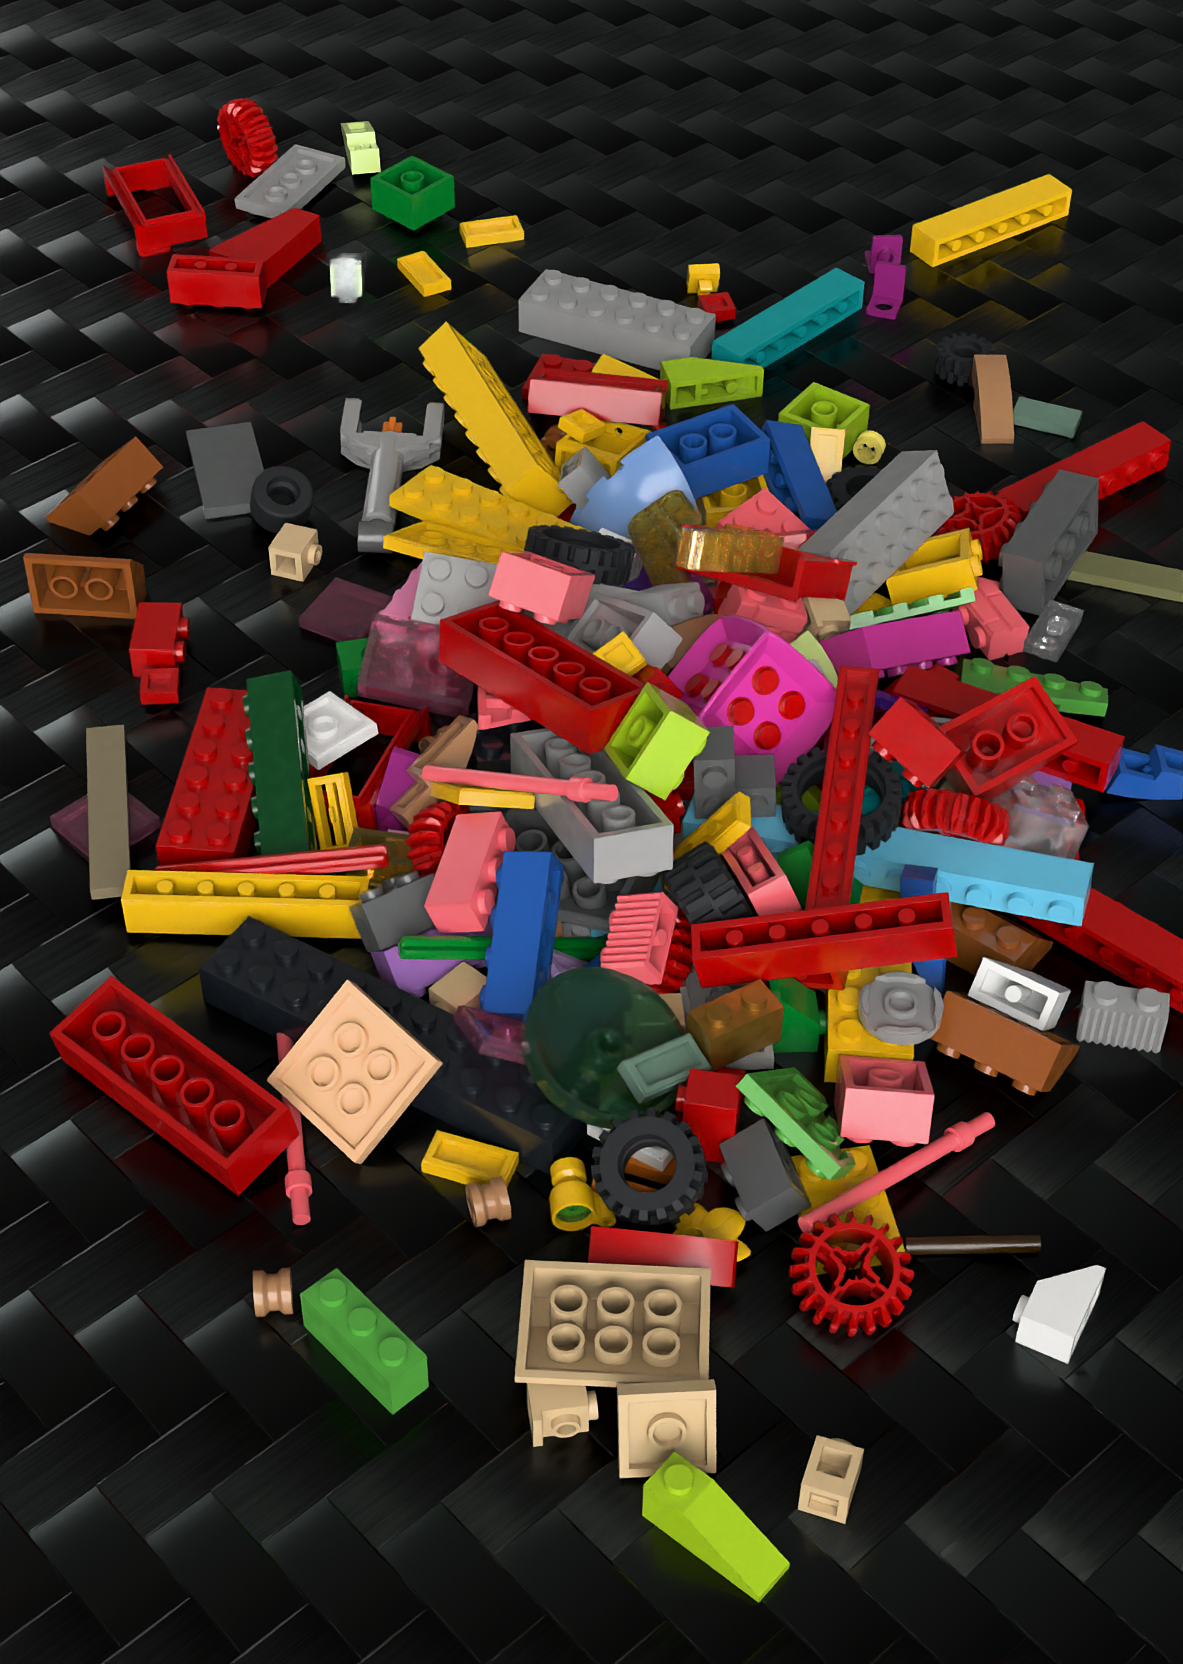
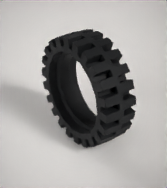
[524,525,635,585]
[781,744,902,856]

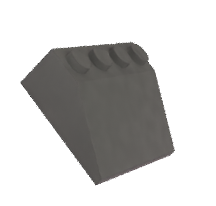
[495,808,663,933]

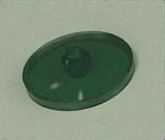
[521,967,685,1129]

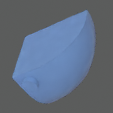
[569,435,701,573]

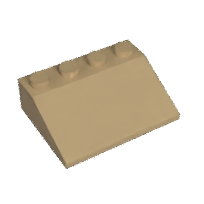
[515,1260,711,1387]

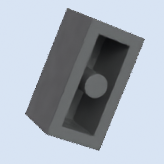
[719,1118,811,1232]

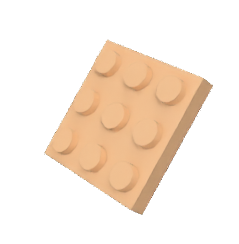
[267,980,443,1164]

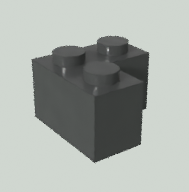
[693,726,776,819]
[349,870,435,952]

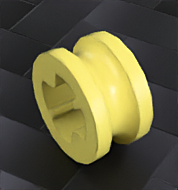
[853,430,886,464]

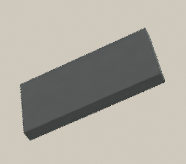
[186,422,272,519]

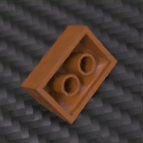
[45,436,163,535]
[23,553,147,619]
[947,902,1053,976]
[930,991,1080,1096]

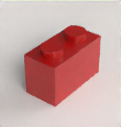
[129,602,190,677]

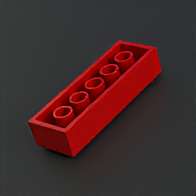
[439,600,645,754]
[156,687,257,865]
[49,976,300,1196]

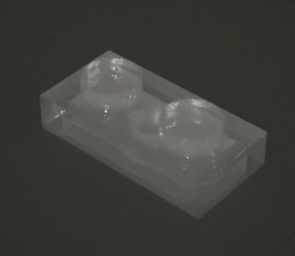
[1023,600,1084,662]

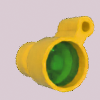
[549,1157,616,1231]

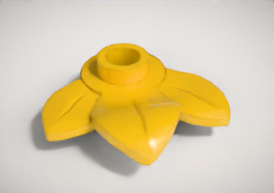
[673,1203,751,1262]

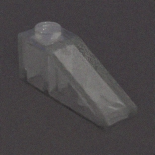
[330,253,367,303]

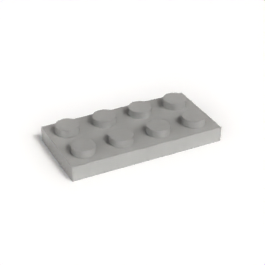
[235,144,345,219]

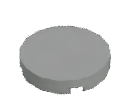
[857,971,944,1046]

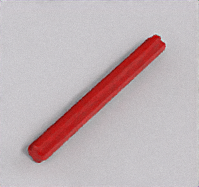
[154,844,390,875]

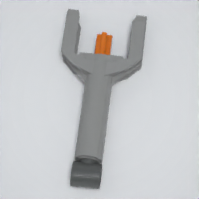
[340,398,444,554]

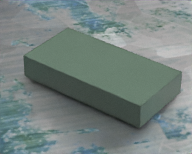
[1013,397,1082,438]
[617,1033,712,1105]

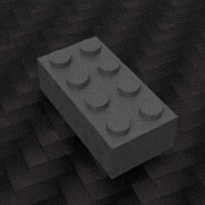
[999,469,1099,616]

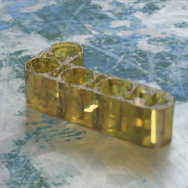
[628,490,702,587]
[675,524,785,574]

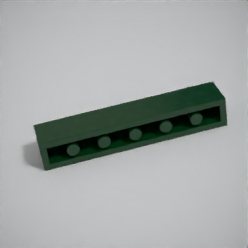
[243,670,320,875]

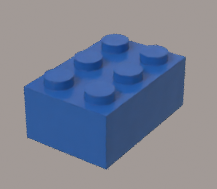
[646,404,771,499]

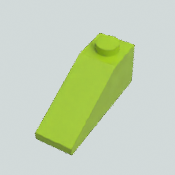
[660,357,764,410]
[642,1451,790,1603]

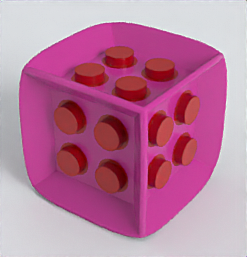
[668,615,836,787]

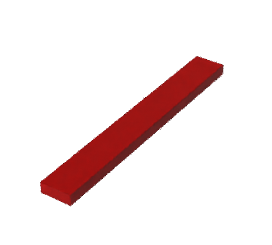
[805,666,879,910]

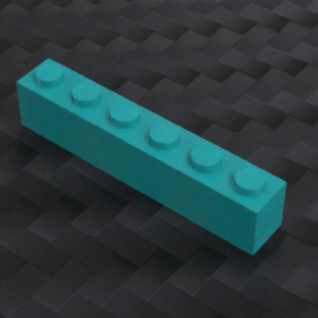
[711,267,865,368]

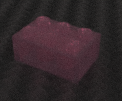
[357,613,476,718]

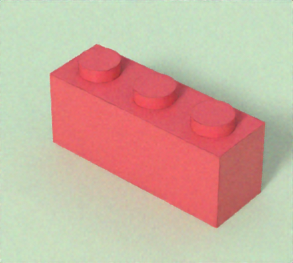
[424,812,516,933]
[721,825,803,916]

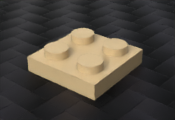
[617,1379,716,1478]

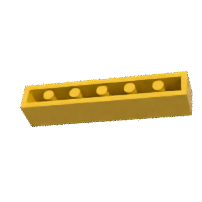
[910,174,1072,267]
[121,870,371,939]

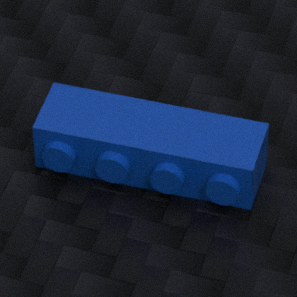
[761,420,837,529]
[480,851,564,1025]

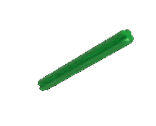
[398,935,608,961]

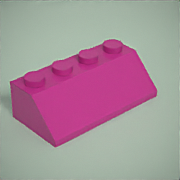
[818,610,970,679]

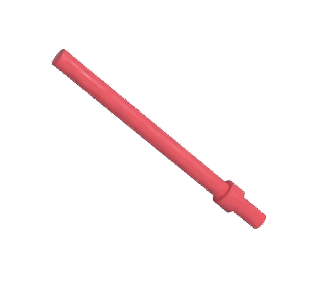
[422,765,618,803]
[276,1033,312,1225]
[798,1112,995,1233]

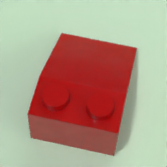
[939,676,1078,801]

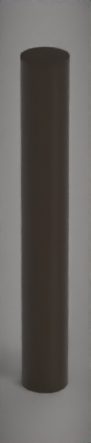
[904,1234,1041,1255]

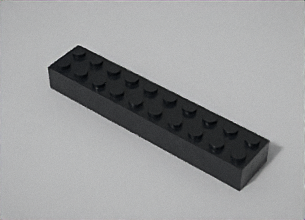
[199,916,599,1175]

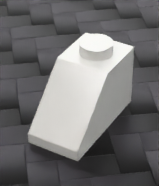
[968,957,1071,1031]
[1012,1265,1106,1364]

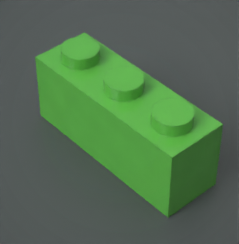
[300,1268,429,1415]

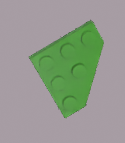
[736,1067,856,1180]

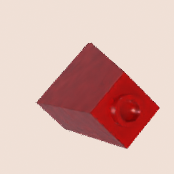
[209,207,322,288]

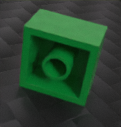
[370,156,455,231]

